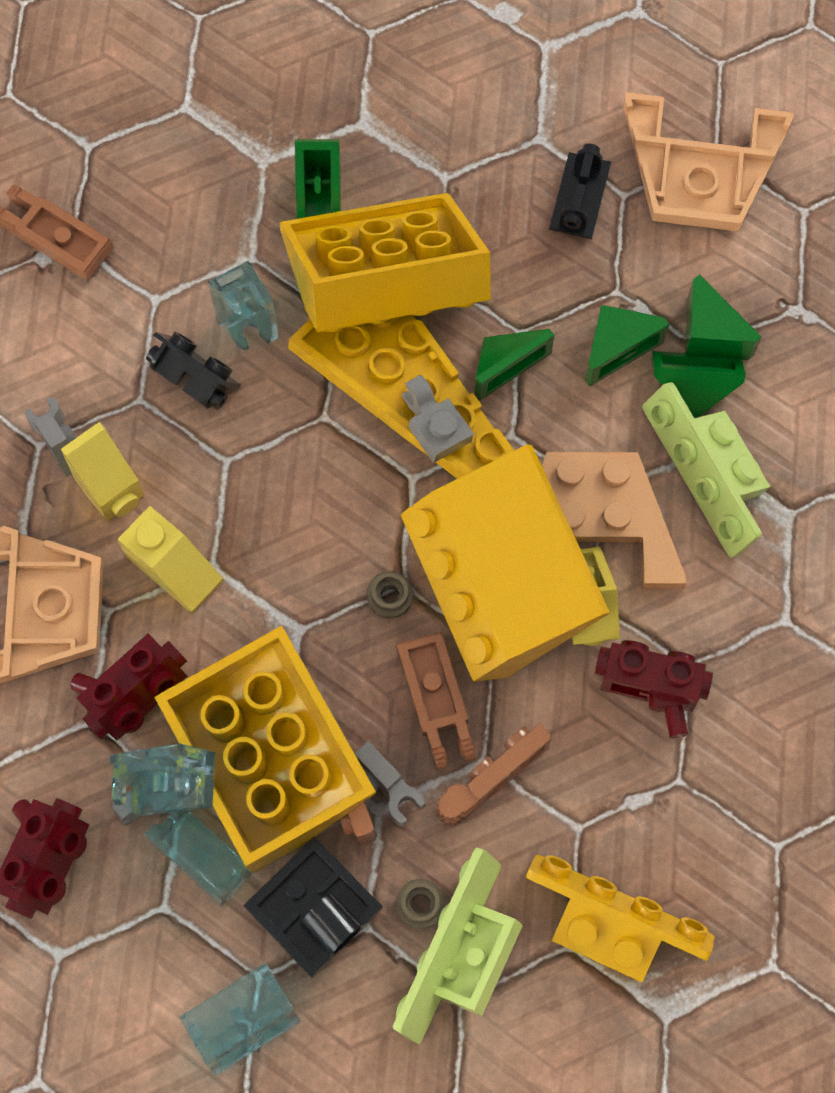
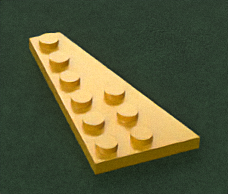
[288,315,514,479]

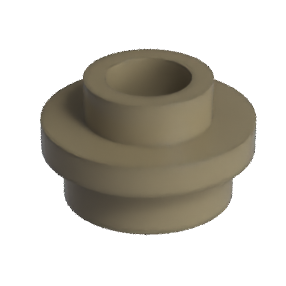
[367,572,413,618]
[396,879,445,929]

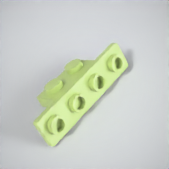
[642,382,770,558]
[393,847,523,1044]

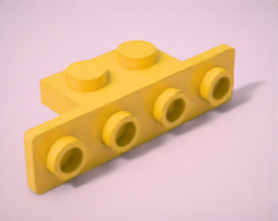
[526,854,715,982]

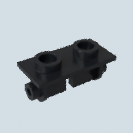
[549,143,611,240]
[146,331,241,410]

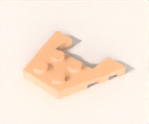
[623,92,794,232]
[542,452,686,589]
[0,526,104,684]

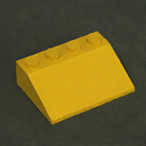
[280,193,491,332]
[400,444,610,682]
[154,625,377,873]

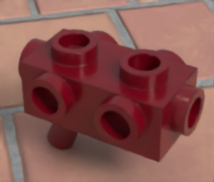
[70,633,188,741]
[594,640,713,739]
[0,798,90,919]

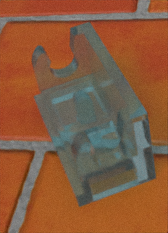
[208,261,279,350]
[110,744,215,816]
[144,804,252,907]
[179,963,301,1076]

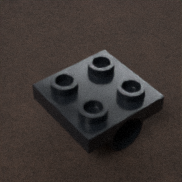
[243,837,383,979]

